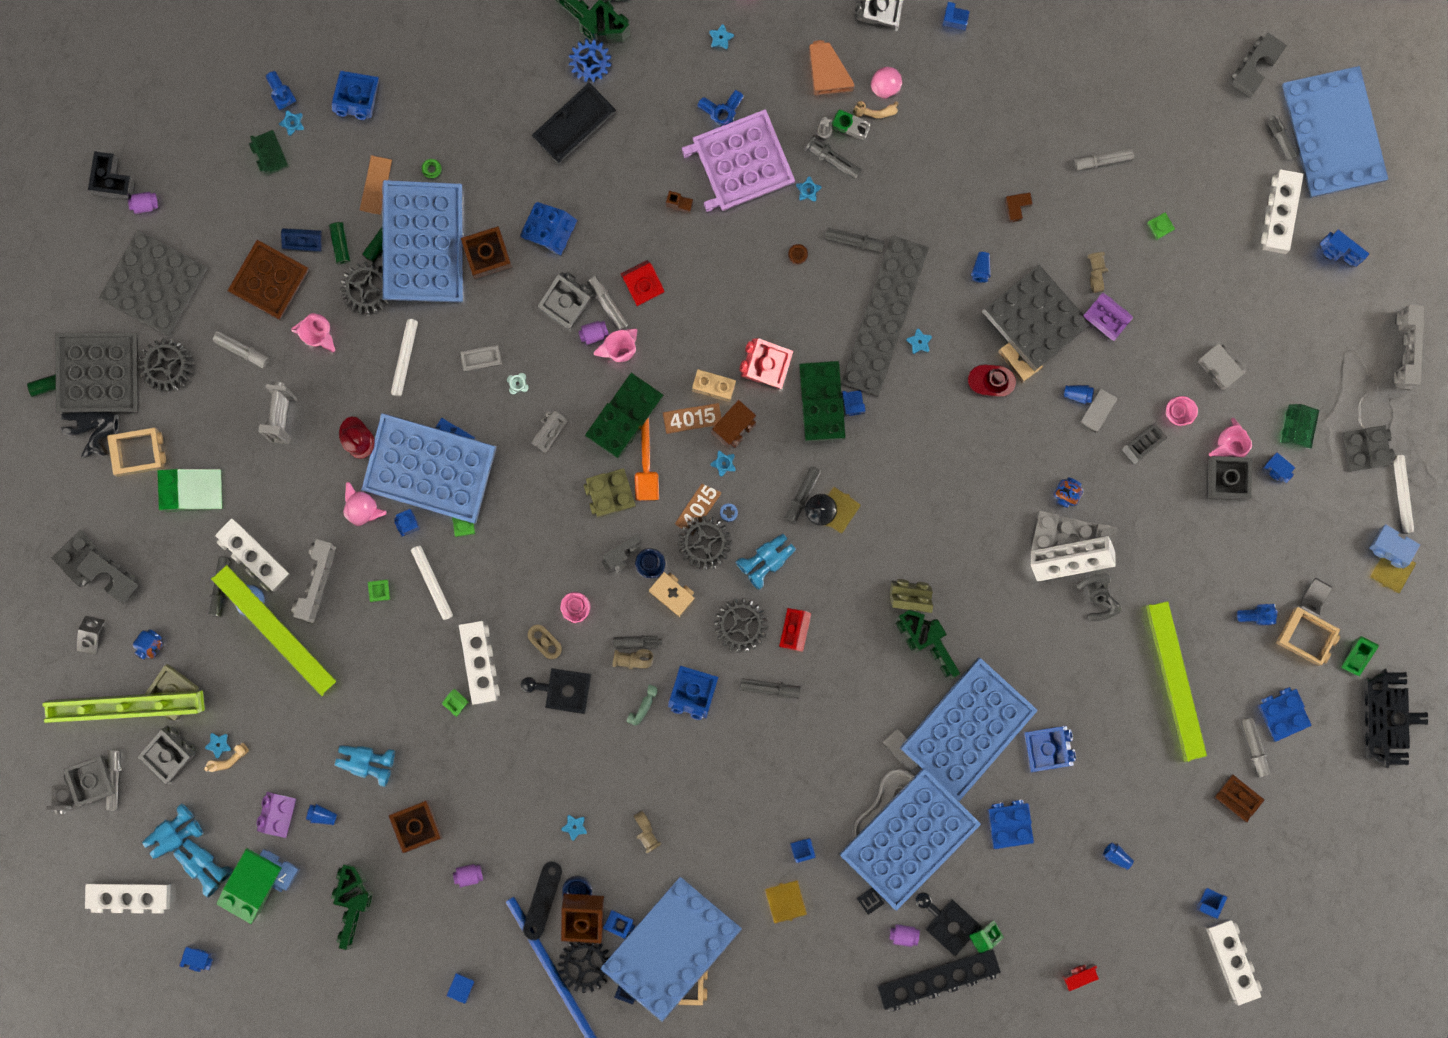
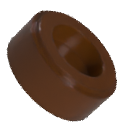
[788,244,808,265]

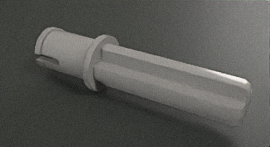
[817,116,832,141]
[1075,148,1134,171]
[586,275,628,330]
[212,331,269,368]
[1242,717,1271,777]
[106,750,121,811]

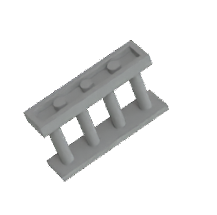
[259,382,297,444]

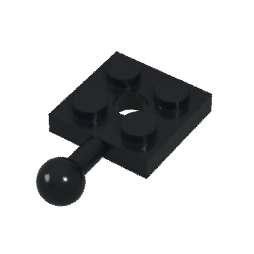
[521,668,591,714]
[915,892,982,957]

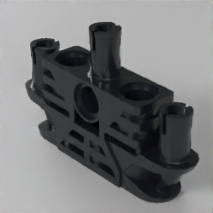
[1364,668,1428,769]

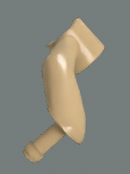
[853,101,899,119]
[204,743,249,772]

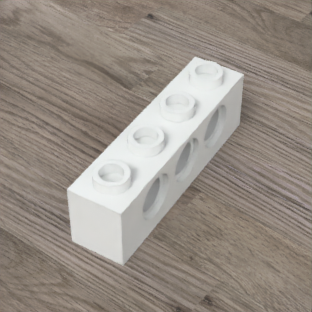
[1261,169,1303,254]
[215,518,291,592]
[1031,536,1115,581]
[459,621,500,705]
[85,884,170,913]
[1206,919,1262,1005]

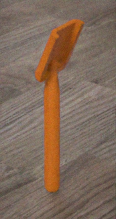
[634,418,659,500]

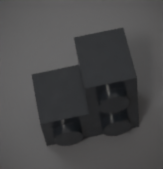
[88,151,135,200]

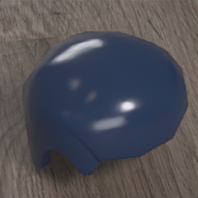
[635,548,666,578]
[562,875,593,896]

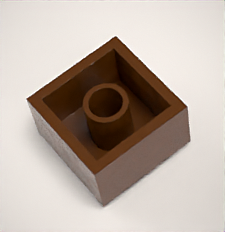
[461,226,512,280]
[712,399,757,450]
[388,800,443,853]
[561,894,604,943]

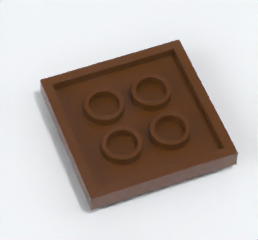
[227,240,310,320]

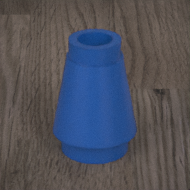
[971,252,991,283]
[1064,385,1094,404]
[306,804,337,825]
[1103,842,1134,870]

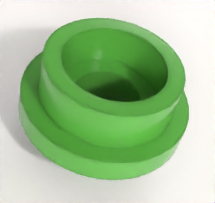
[421,159,441,179]

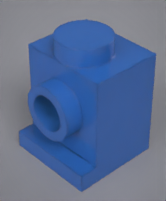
[1261,452,1295,483]
[394,509,420,537]
[603,910,636,939]
[179,946,213,972]

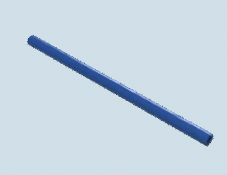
[506,897,597,1038]

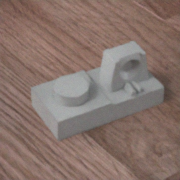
[531,411,568,454]

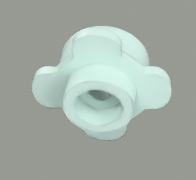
[507,373,529,395]

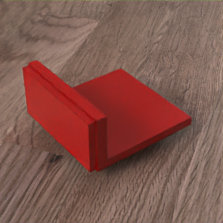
[621,260,665,306]
[1063,964,1099,991]

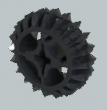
[558,942,611,993]

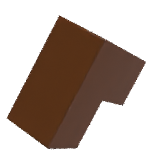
[666,191,693,213]
[1005,192,1033,223]

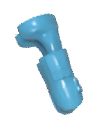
[736,534,796,590]
[334,745,395,787]
[142,804,203,859]
[173,839,233,898]

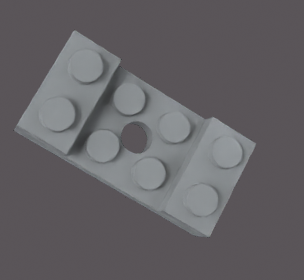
[1394,305,1425,391]
[1030,511,1118,551]
[291,539,336,623]

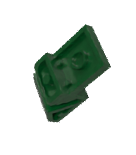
[556,0,631,44]
[799,361,846,442]
[585,372,664,459]
[895,610,960,680]
[331,864,373,950]

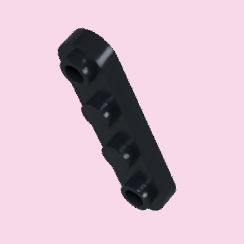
[523,861,562,940]

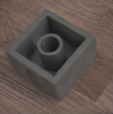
[1208,456,1252,500]

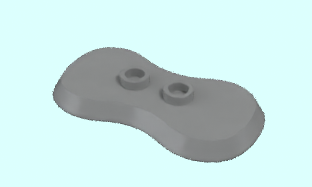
[853,769,916,838]

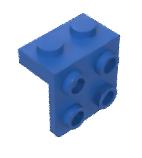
[520,202,577,256]

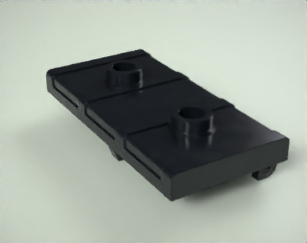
[532,82,617,164]

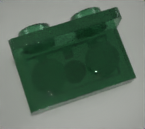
[249,130,289,176]
[1281,404,1320,449]

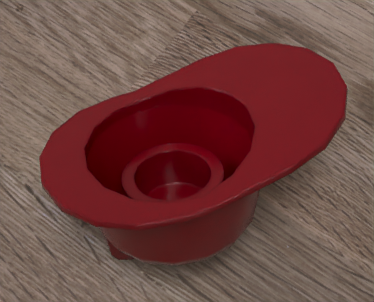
[968,364,1016,396]
[339,416,375,459]

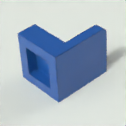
[942,2,969,30]
[842,390,866,417]
[790,838,816,863]
[1196,888,1227,919]
[447,972,474,1004]

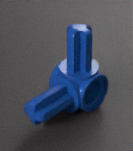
[266,71,296,111]
[698,90,744,126]
[1237,604,1278,625]

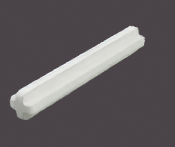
[391,319,418,396]
[1393,455,1414,533]
[411,546,453,620]

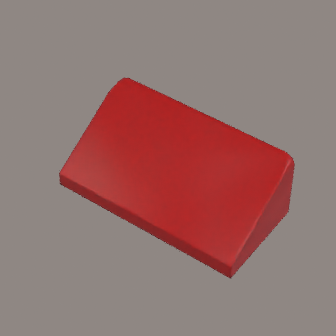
[779,608,811,652]

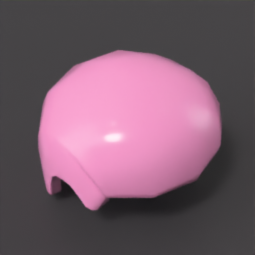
[870,66,903,99]
[1166,396,1198,426]
[560,592,591,623]

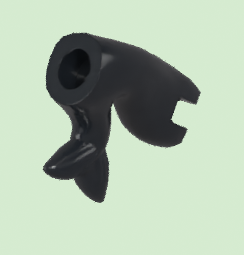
[61,412,119,458]

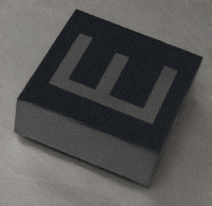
[856,887,885,915]

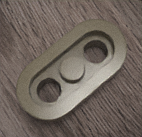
[528,625,562,659]

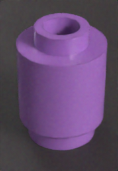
[128,192,158,214]
[578,320,609,345]
[453,864,483,888]
[889,924,920,947]

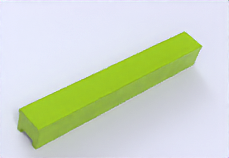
[211,565,336,696]
[1146,601,1207,762]
[42,690,205,723]

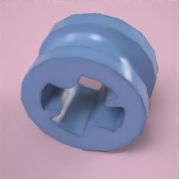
[720,503,738,522]

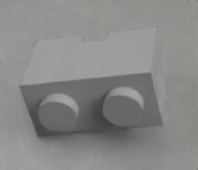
[1198,343,1244,391]

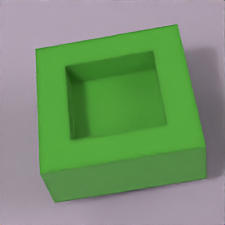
[1147,212,1175,240]
[452,517,475,537]
[368,579,391,602]
[442,689,469,717]

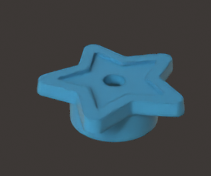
[709,24,734,49]
[279,110,304,136]
[796,177,822,201]
[906,329,932,354]
[710,451,736,476]
[205,733,231,759]
[561,815,587,841]

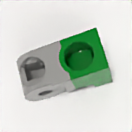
[831,109,871,140]

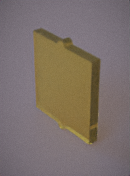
[826,487,861,534]
[1370,558,1417,593]
[765,880,807,923]

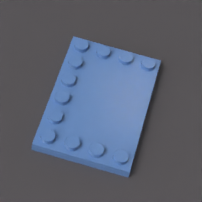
[1282,66,1388,198]
[382,180,463,303]
[362,413,497,524]
[900,657,1038,801]
[839,768,981,911]
[600,877,742,1022]

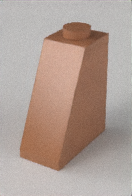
[809,40,854,95]

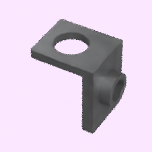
[1300,578,1333,617]
[76,616,105,655]
[47,786,72,814]

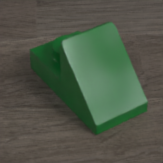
[1341,636,1379,677]
[969,920,1004,953]

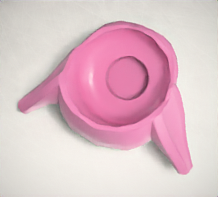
[291,313,335,352]
[594,328,638,363]
[1209,418,1252,457]
[343,482,387,526]

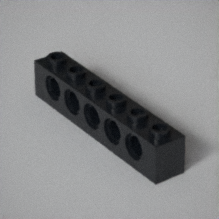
[876,949,1001,1012]

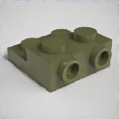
[583,468,636,518]
[889,579,933,613]
[145,664,199,721]

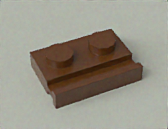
[1214,774,1265,823]

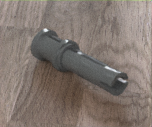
[804,135,862,180]

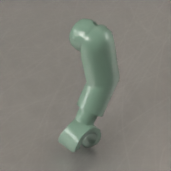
[626,684,658,726]

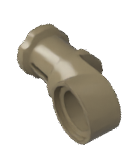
[1087,252,1109,293]
[612,649,653,670]
[634,811,662,853]

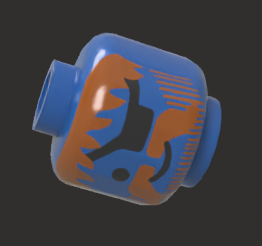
[1054,477,1084,508]
[132,629,163,660]

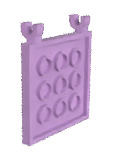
[682,109,795,212]

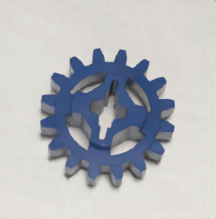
[569,38,611,82]

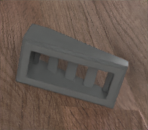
[1122,423,1167,464]

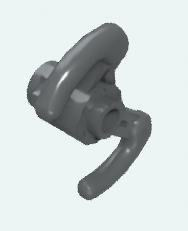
[1077,573,1121,620]

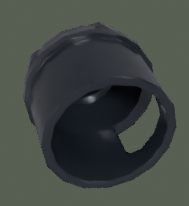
[805,494,837,526]

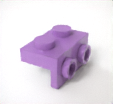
[1083,293,1133,341]
[257,792,296,838]

